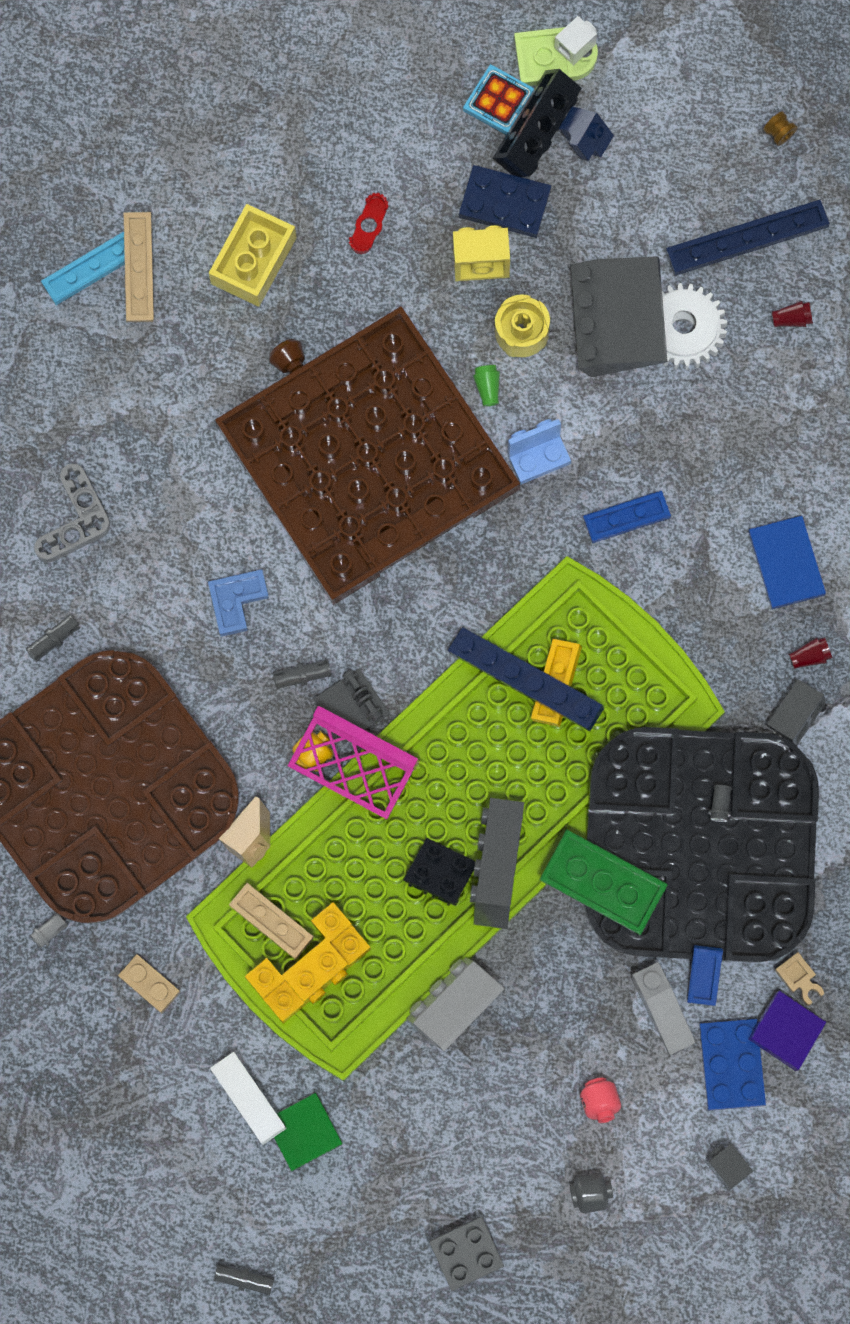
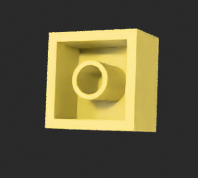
[453,226,510,281]

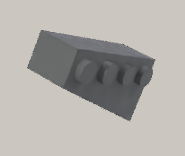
[470,798,524,929]

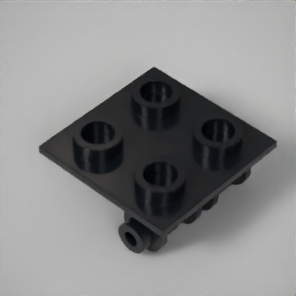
[403,838,475,906]

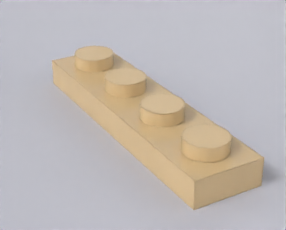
[123,212,154,322]

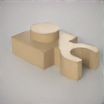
[775,952,824,1006]

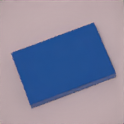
[748,516,826,610]

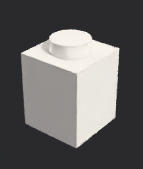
[554,16,597,66]

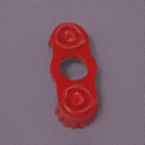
[349,193,388,254]

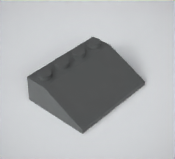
[571,256,668,377]

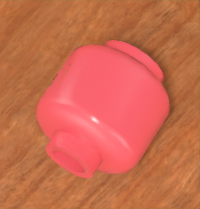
[580,1078,621,1123]

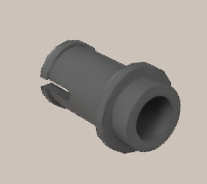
[708,785,732,822]

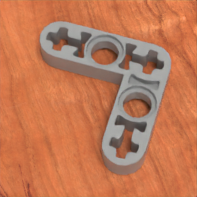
[34,464,110,563]

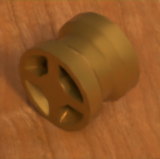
[763,111,798,146]

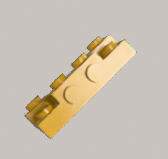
[245,902,371,1024]

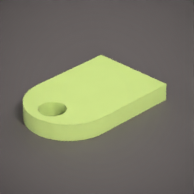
[514,27,598,86]

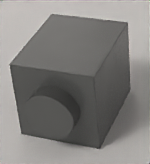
[707,1144,753,1192]

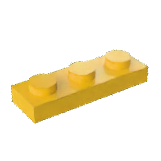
[531,639,582,727]

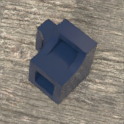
[559,106,614,161]

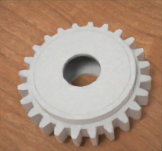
[662,283,727,370]

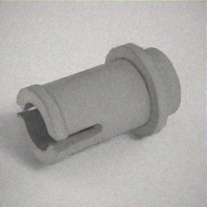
[30,913,68,948]

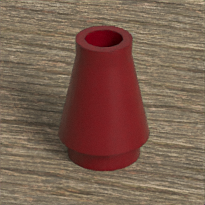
[772,301,813,327]
[789,637,833,669]

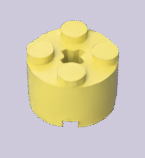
[495,294,550,357]

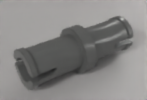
[25,614,80,663]
[273,659,331,690]
[213,1263,275,1296]

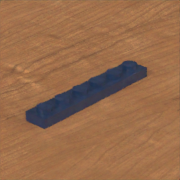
[666,199,830,276]
[448,627,604,732]

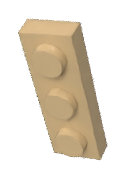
[229,883,314,960]

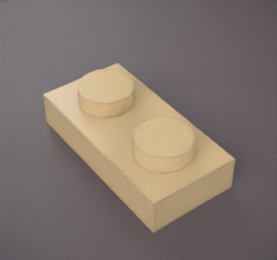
[118,954,180,1014]

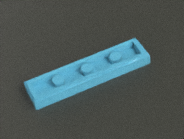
[41,232,125,305]

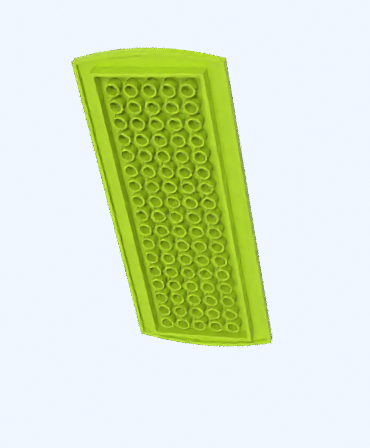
[186,556,725,1082]

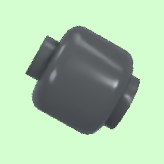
[570,1173,614,1214]

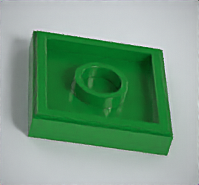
[274,1093,343,1172]

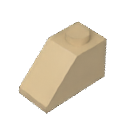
[219,796,270,868]

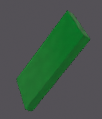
[539,830,668,935]

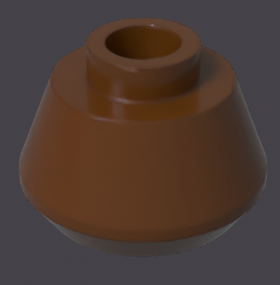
[269,339,305,374]

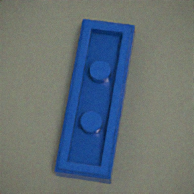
[583,491,671,544]

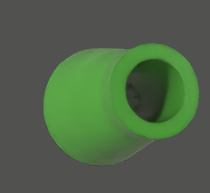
[473,365,500,407]

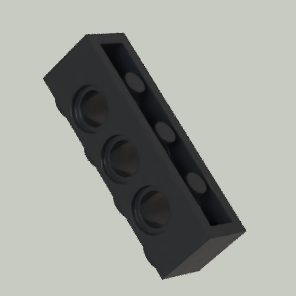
[493,69,582,177]

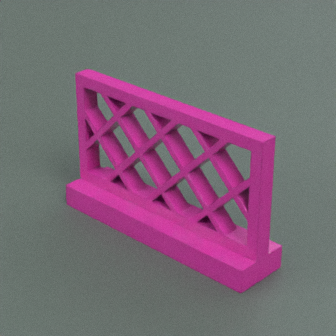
[288,706,420,820]

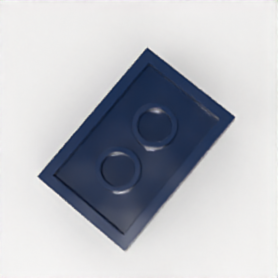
[459,165,552,238]

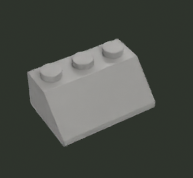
[406,957,504,1051]

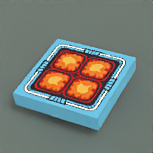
[463,64,534,135]

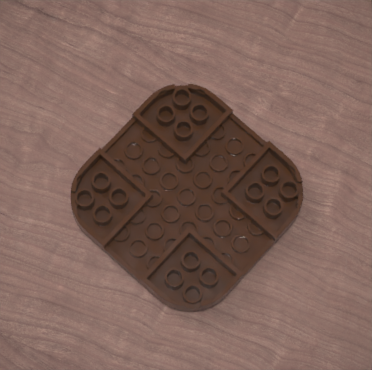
[0,650,238,924]

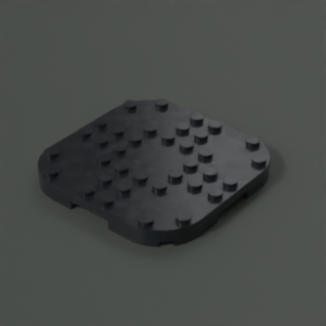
[584,727,819,963]

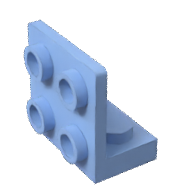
[507,419,571,485]

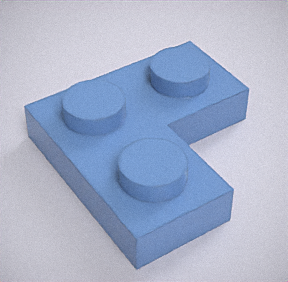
[208,569,269,637]

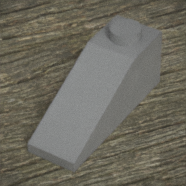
[631,962,696,1056]

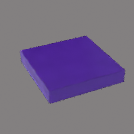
[748,991,826,1071]

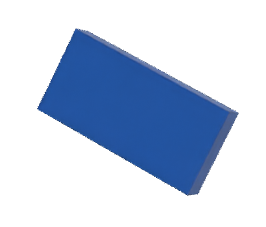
[687,945,723,1006]

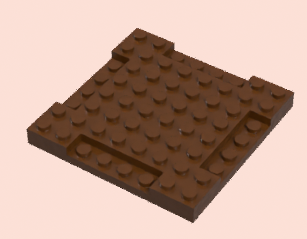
[215,306,520,605]

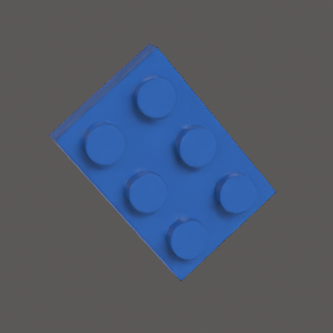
[699,1019,766,1111]

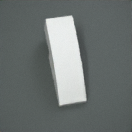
[210,1052,286,1145]

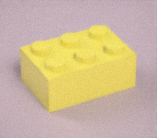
[209,204,297,307]

